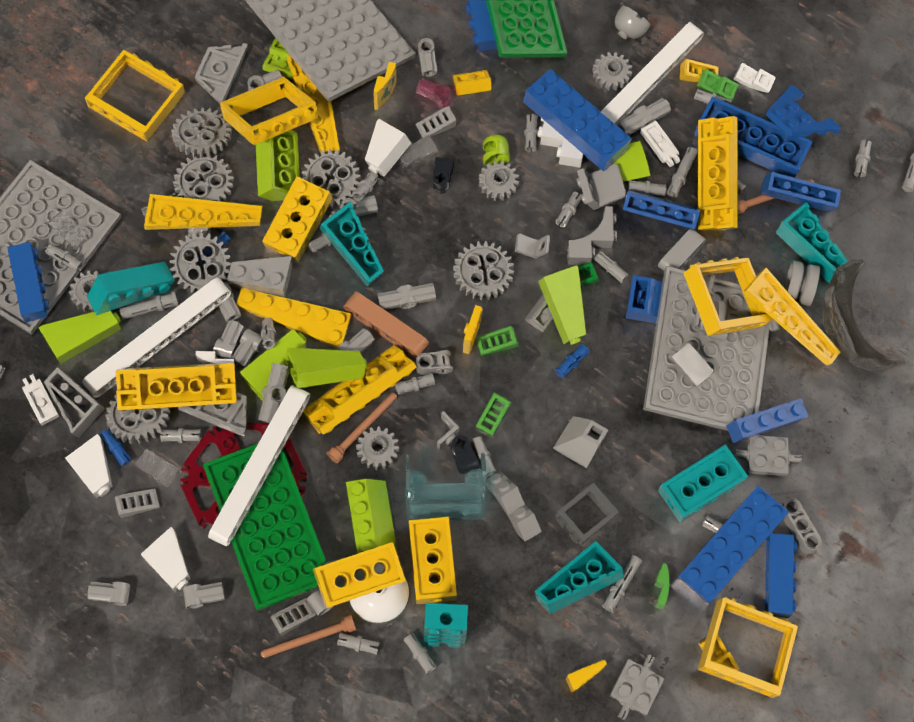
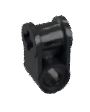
[433,157,454,194]
[451,435,480,475]

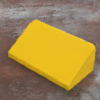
[453,70,492,96]

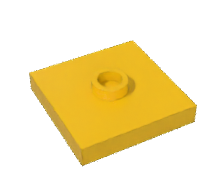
[463,305,482,354]

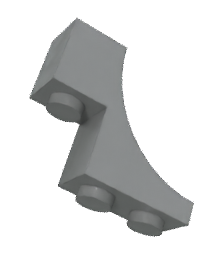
[567,206,617,265]
[484,472,542,541]

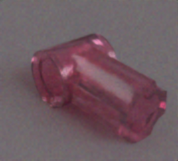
[415,78,451,108]

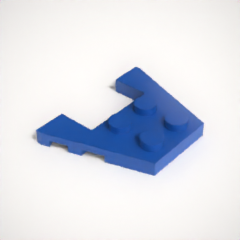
[766,85,842,138]

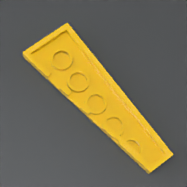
[287,55,340,154]
[144,194,262,230]
[743,268,840,366]
[236,288,351,349]

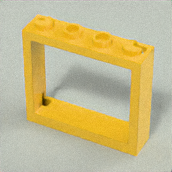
[85,50,185,142]
[220,77,318,145]
[683,257,773,337]
[697,597,798,698]

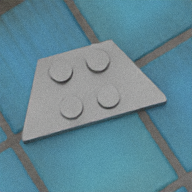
[195,43,248,104]
[178,392,247,437]

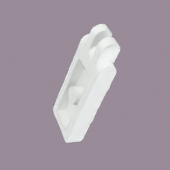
[640,121,680,167]
[22,374,59,426]

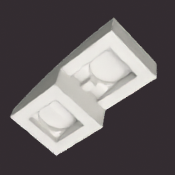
[733,63,776,93]
[196,351,236,373]

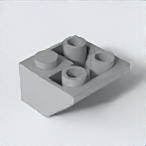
[553,416,608,468]

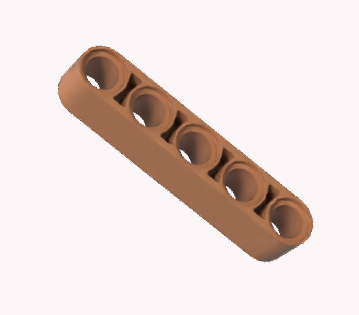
[343,292,429,359]

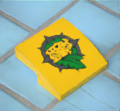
[374,62,397,110]

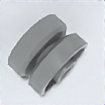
[784,261,820,306]

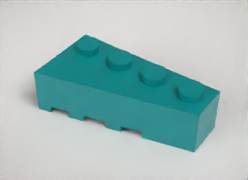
[320,201,384,287]
[776,202,849,284]
[87,262,175,315]
[535,541,624,614]

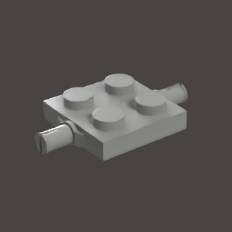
[734,435,802,477]
[609,654,664,720]

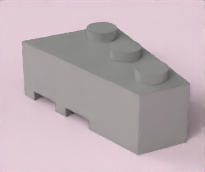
[227,256,293,298]
[44,367,106,438]

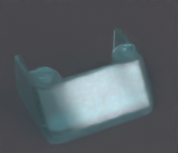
[406,453,486,521]

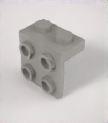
[577,164,627,210]

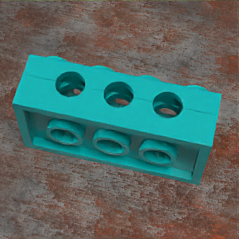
[658,444,748,523]
[424,603,468,648]

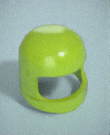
[482,134,510,166]

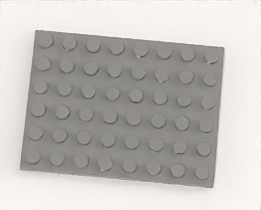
[245,0,416,102]
[0,160,122,335]
[643,266,769,431]

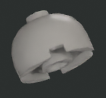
[614,6,651,40]

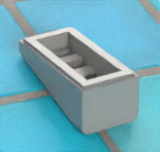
[416,106,456,140]
[115,489,160,518]
[270,598,316,636]

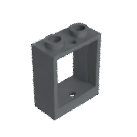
[556,482,619,546]

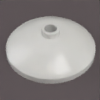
[350,563,409,623]

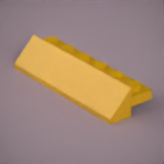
[698,116,737,230]
[303,345,417,435]
[116,362,237,410]

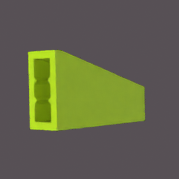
[538,265,586,345]
[38,311,121,364]
[240,329,307,401]
[285,348,367,388]

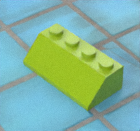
[255,129,300,201]
[346,479,399,558]

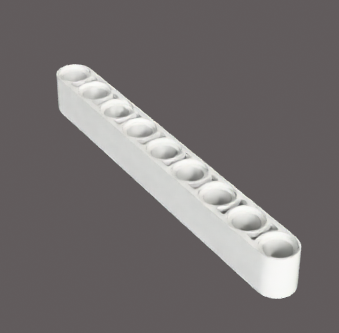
[601,22,704,125]
[82,278,231,398]
[208,385,310,547]

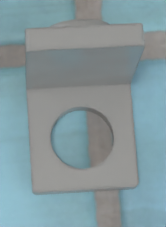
[515,234,550,259]
[437,411,459,450]

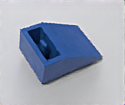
[625,275,662,323]

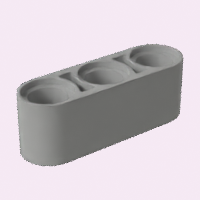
[658,228,706,271]
[782,498,822,555]

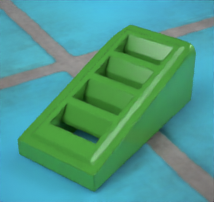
[476,326,519,356]
[476,393,511,436]

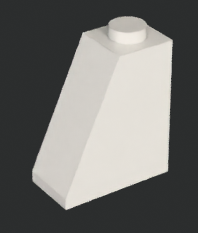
[365,119,411,176]
[65,434,113,499]
[141,527,190,593]

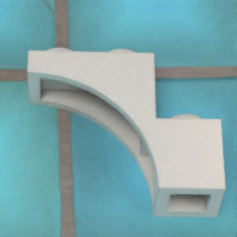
[538,118,583,168]

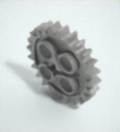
[171,108,232,158]
[302,149,361,209]
[173,155,234,201]
[169,232,231,292]
[453,241,514,301]
[105,395,170,444]

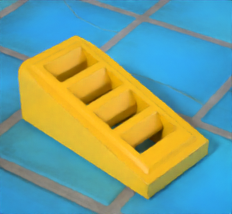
[679,59,719,82]
[566,660,607,692]

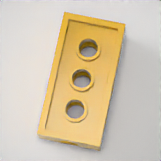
[262,177,333,263]
[409,517,457,604]
[313,542,406,608]

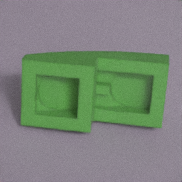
[697,69,739,100]
[654,563,669,610]

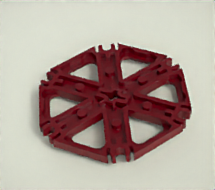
[180,422,307,532]

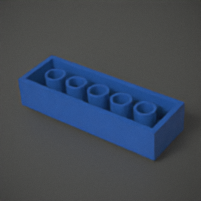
[523,69,632,172]
[694,96,813,178]
[679,486,789,604]

